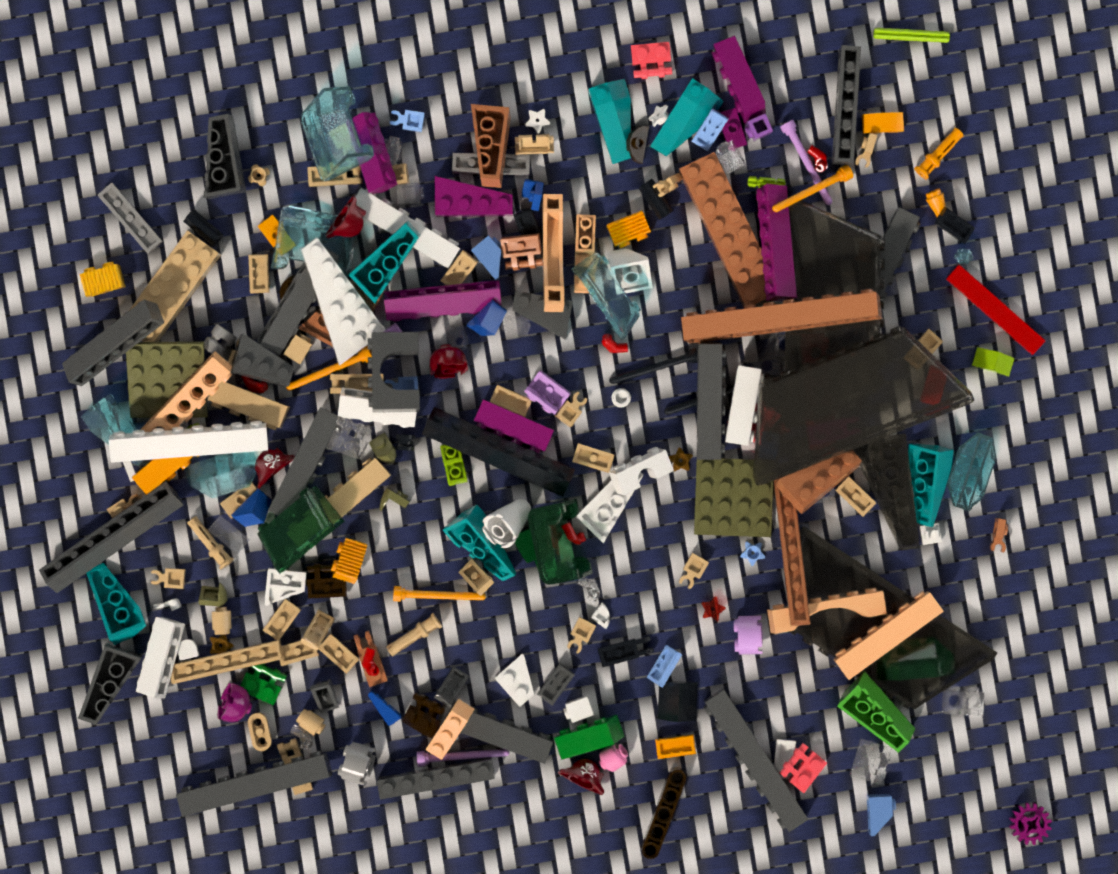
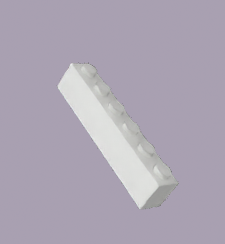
[356,188,461,269]

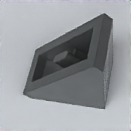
[310,679,339,713]

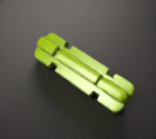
[747,176,785,188]

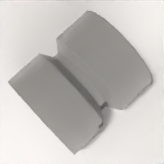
[204,324,237,357]

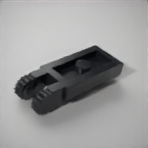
[597,636,654,667]

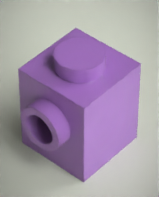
[745,114,773,141]

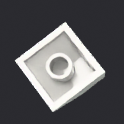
[607,248,653,295]

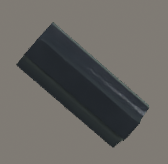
[639,179,674,220]
[183,209,224,247]

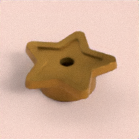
[668,447,693,472]
[210,634,234,654]

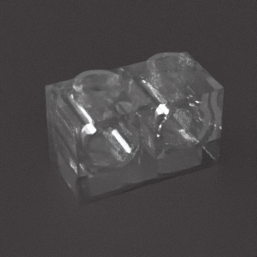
[942,686,984,716]

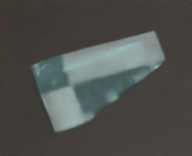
[81,394,152,469]

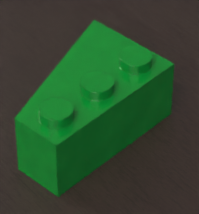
[554,715,624,760]

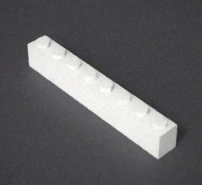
[109,421,268,463]

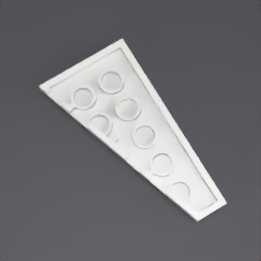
[301,237,386,365]

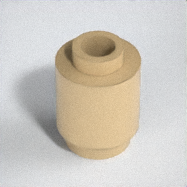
[211,607,232,635]
[296,709,326,736]

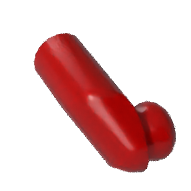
[601,334,628,353]
[561,522,586,545]
[362,647,379,676]

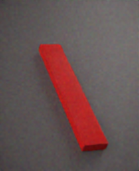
[946,265,1046,355]

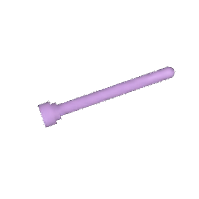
[780,120,832,205]
[417,749,510,767]

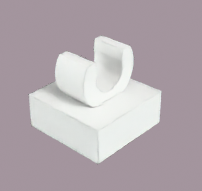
[919,523,942,545]

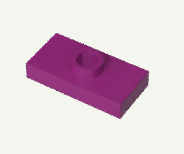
[720,108,747,151]

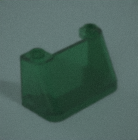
[257,486,345,574]
[528,498,593,585]

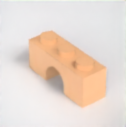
[426,699,474,760]

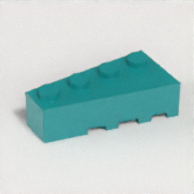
[349,221,421,303]

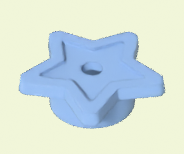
[740,542,765,566]

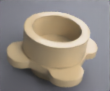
[248,164,270,186]

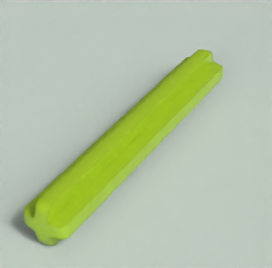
[873,28,950,43]

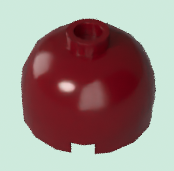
[429,344,468,379]

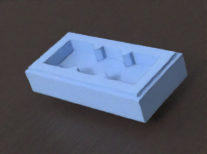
[692,108,729,152]
[647,645,682,688]

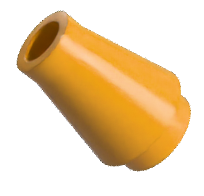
[925,189,946,218]

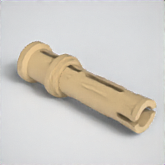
[187,516,234,570]
[386,613,442,657]

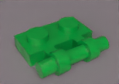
[240,663,287,706]

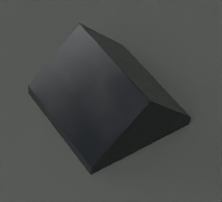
[657,681,698,722]

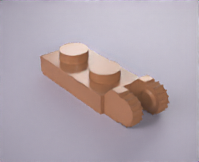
[354,631,388,687]

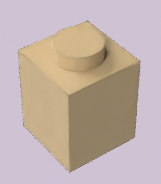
[283,333,313,364]

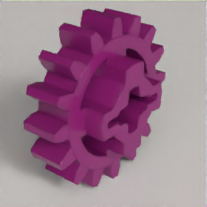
[1009,802,1052,845]

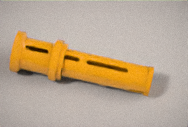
[914,128,964,180]

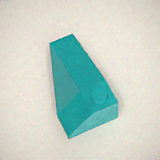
[650,78,724,157]
[588,79,631,164]
[907,443,954,527]
[443,505,517,581]
[86,563,146,645]

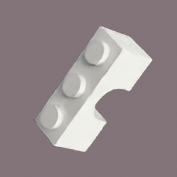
[609,447,674,495]

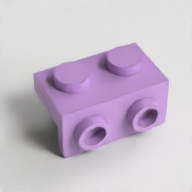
[524,370,571,414]

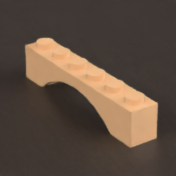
[542,194,564,312]
[767,587,887,634]

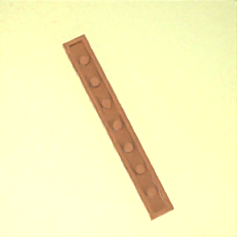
[773,473,810,626]

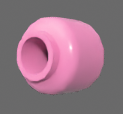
[599,743,628,772]

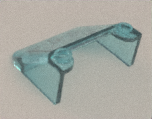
[301,86,374,181]
[271,206,356,278]
[571,252,641,340]

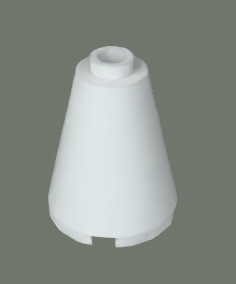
[482,499,532,548]

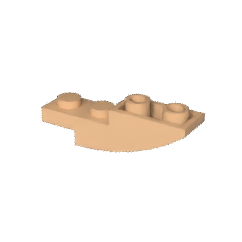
[574,214,596,294]

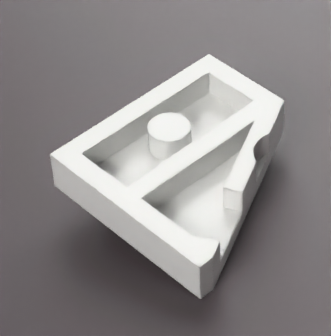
[265,568,307,606]
[495,653,534,707]

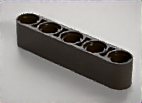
[641,767,686,859]

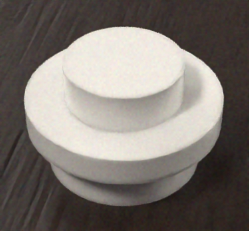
[611,388,631,407]

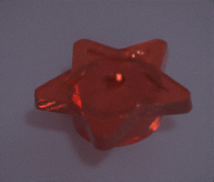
[701,596,726,621]

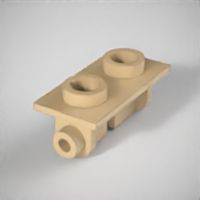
[515,134,554,155]

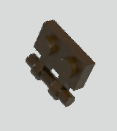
[307,562,347,599]
[401,693,445,739]

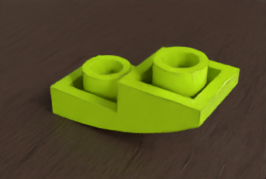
[440,445,468,486]

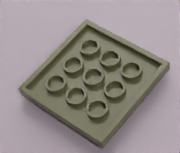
[126,342,208,418]
[694,458,774,537]

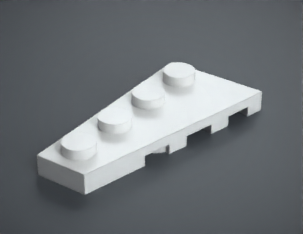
[576,461,643,543]

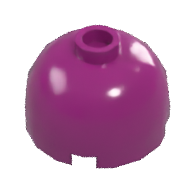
[217,683,252,723]

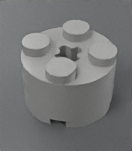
[338,742,376,786]

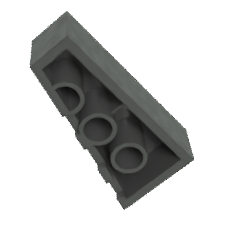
[203,114,246,199]
[78,643,142,725]

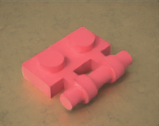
[631,42,672,79]
[779,743,827,793]

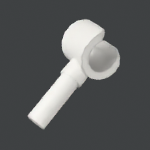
[153,598,182,611]

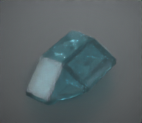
[947,432,996,511]
[184,451,259,498]

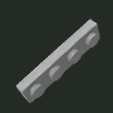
[452,153,530,175]
[98,183,163,254]

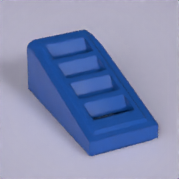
[368,690,402,726]

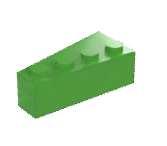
[837,671,915,753]

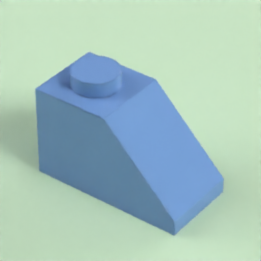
[471,235,501,280]
[866,794,896,836]

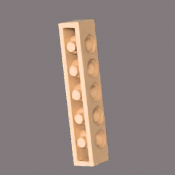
[140,351,232,432]

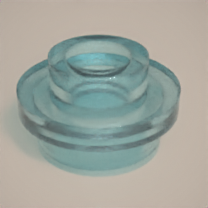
[954,249,974,264]

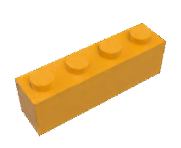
[132,426,199,495]

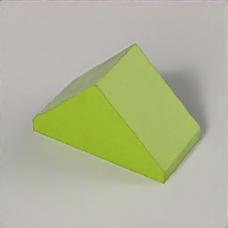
[972,347,1015,377]

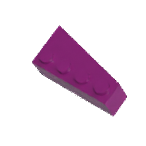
[712,35,766,125]
[435,176,513,217]

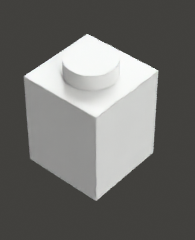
[563,695,594,723]

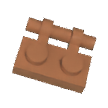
[500,233,543,271]

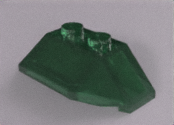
[876,637,955,680]

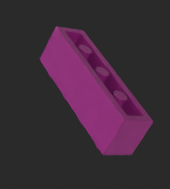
[346,112,398,193]
[474,399,554,454]

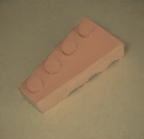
[471,104,511,188]
[776,447,862,514]

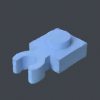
[390,110,425,133]

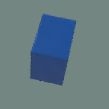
[467,300,507,336]
[231,489,272,527]

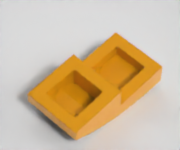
[862,112,904,134]

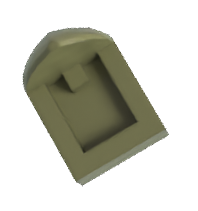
[369,432,396,464]
[380,488,410,511]
[199,583,227,607]

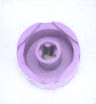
[734,615,763,655]

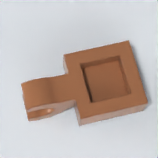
[990,518,1008,553]

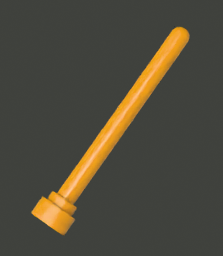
[772,165,853,212]
[286,346,372,391]
[393,586,486,602]

